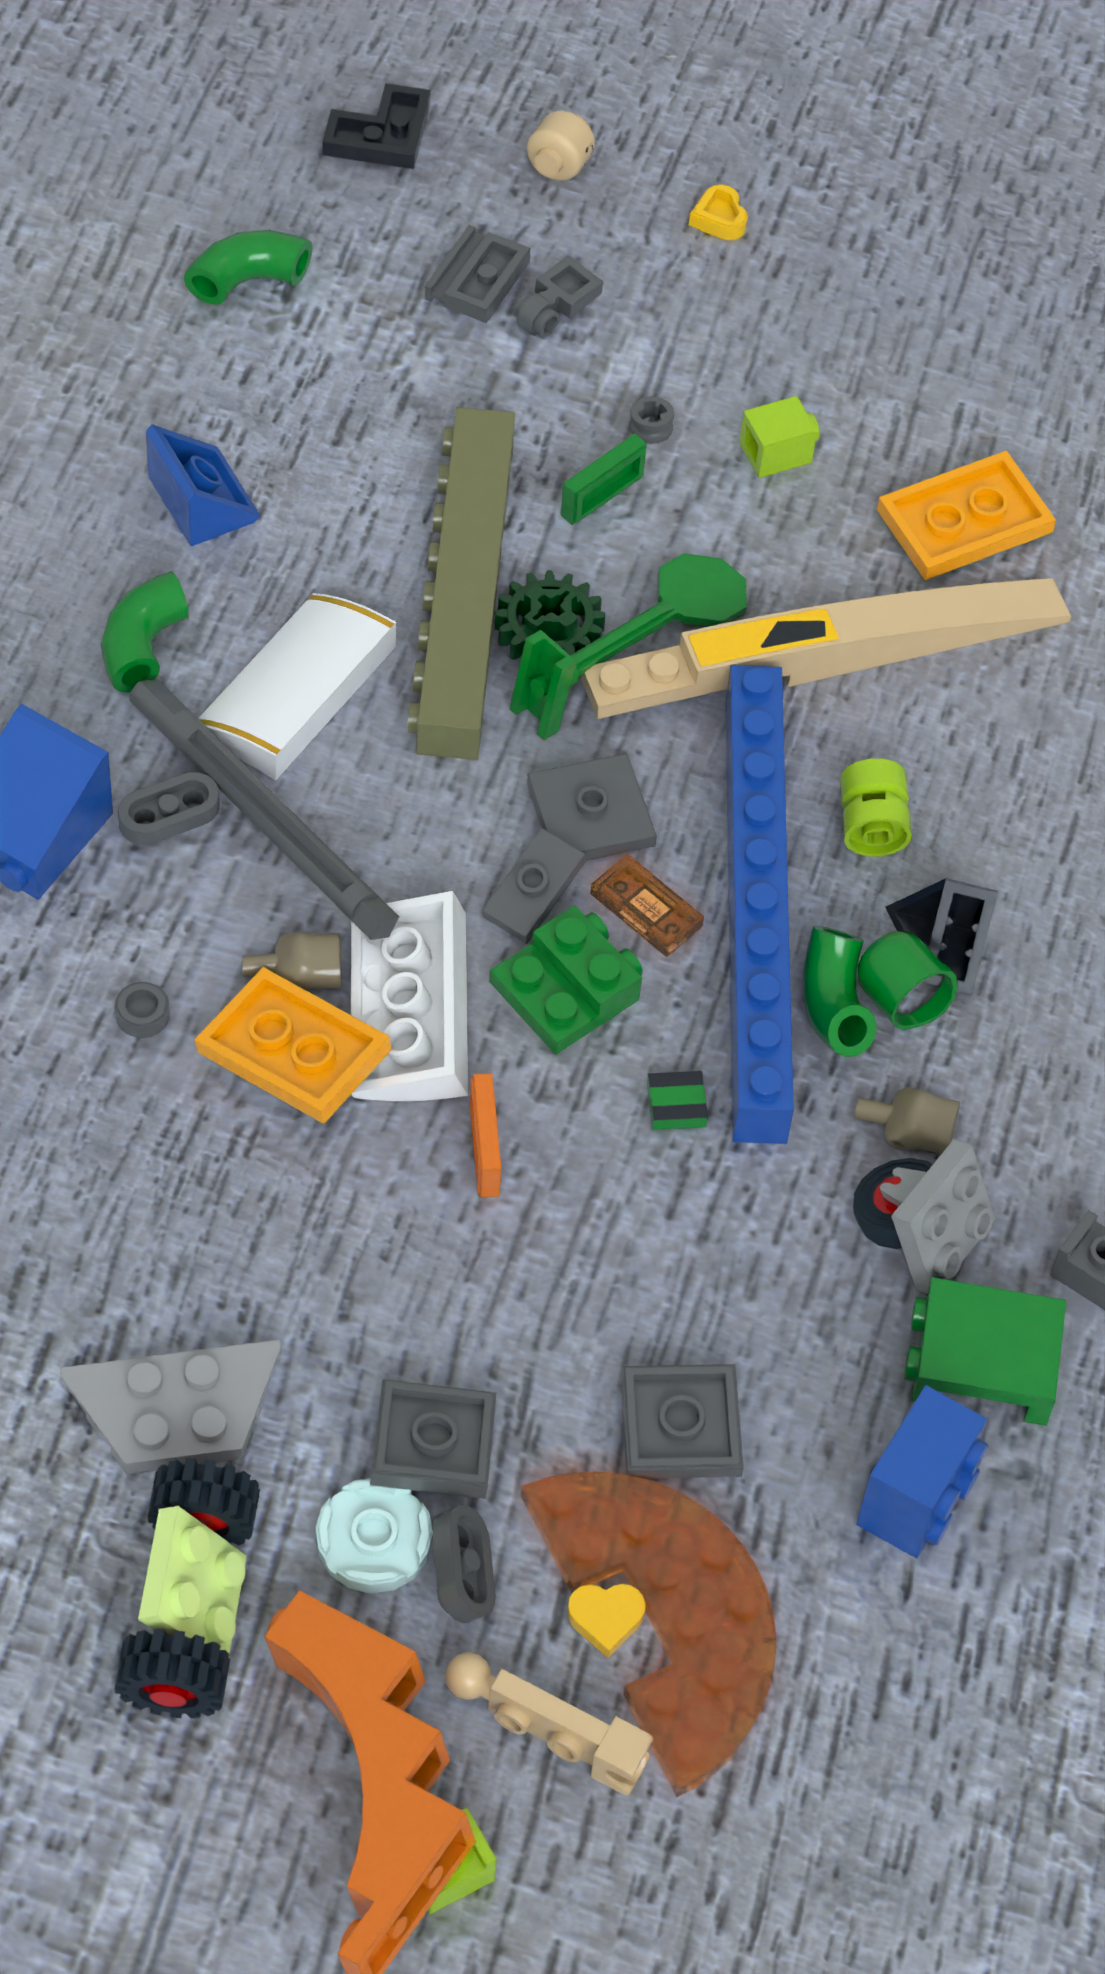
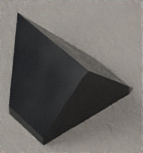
[885,878,998,994]

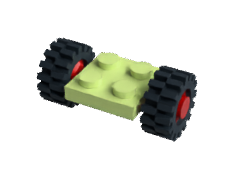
[114,1458,260,1719]

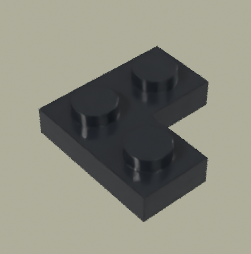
[322,83,431,169]

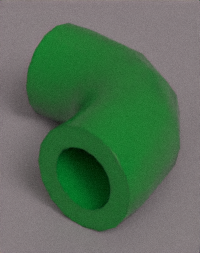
[184,230,313,305]
[100,571,189,693]
[803,926,877,1057]

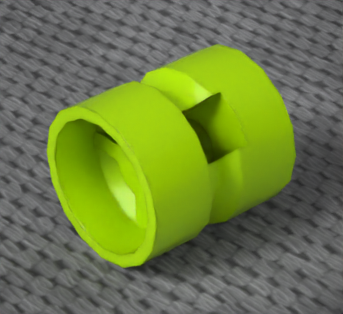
[840,758,912,857]

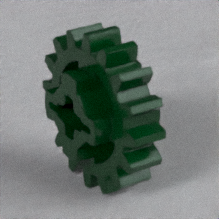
[495,570,605,660]

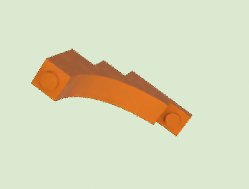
[264,1590,476,1974]

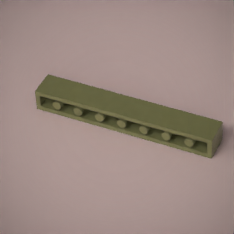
[408,407,515,760]

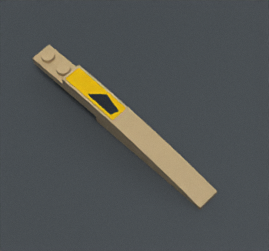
[581,578,1071,719]

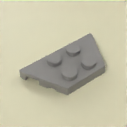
[60,1339,281,1474]

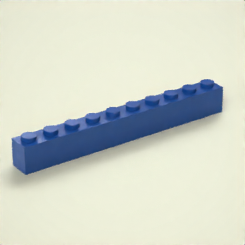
[725,665,794,1144]

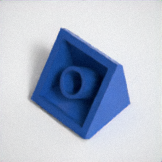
[146,424,260,546]

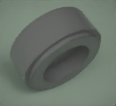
[115,982,170,1038]

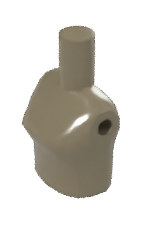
[242,932,342,991]
[854,1087,960,1155]

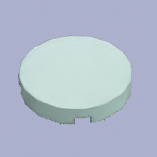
[315,1478,433,1593]

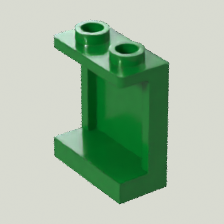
[904,1277,1066,1426]

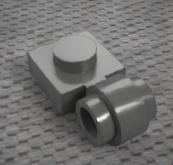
[513,255,603,337]

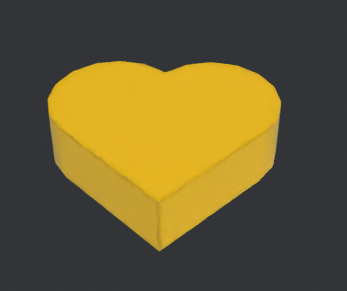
[688,185,748,240]
[567,1584,646,1658]

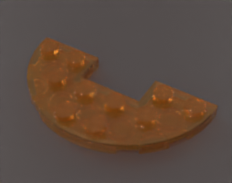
[521,1472,776,1797]

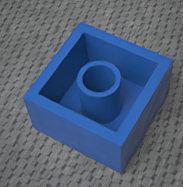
[856,1385,989,1559]

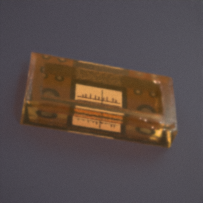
[590,853,704,957]

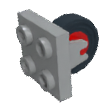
[853,1139,995,1294]

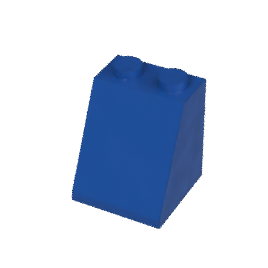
[0,704,113,900]

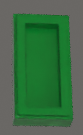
[560,434,647,525]

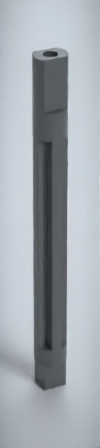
[130,679,400,940]

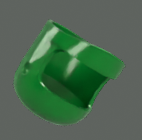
[858,931,958,1030]

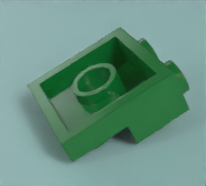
[489,905,643,1055]

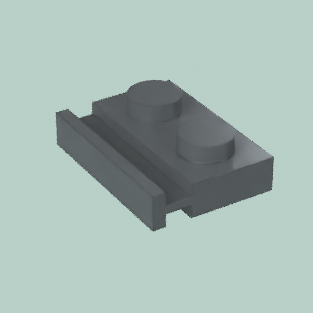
[425,225,530,323]

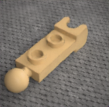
[445,1652,654,1795]

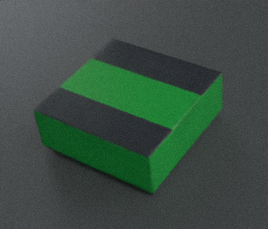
[647,1071,708,1130]

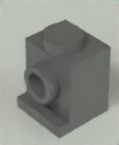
[1050,1210,1105,1310]

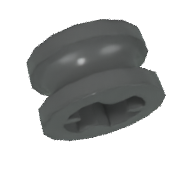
[630,396,674,444]

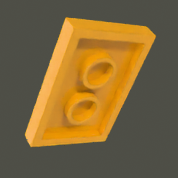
[877,450,1056,580]
[194,967,392,1124]

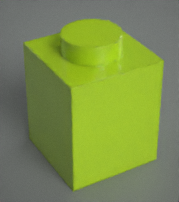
[739,396,820,478]

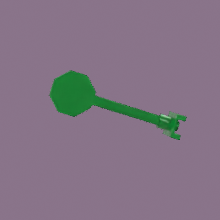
[509,553,747,740]

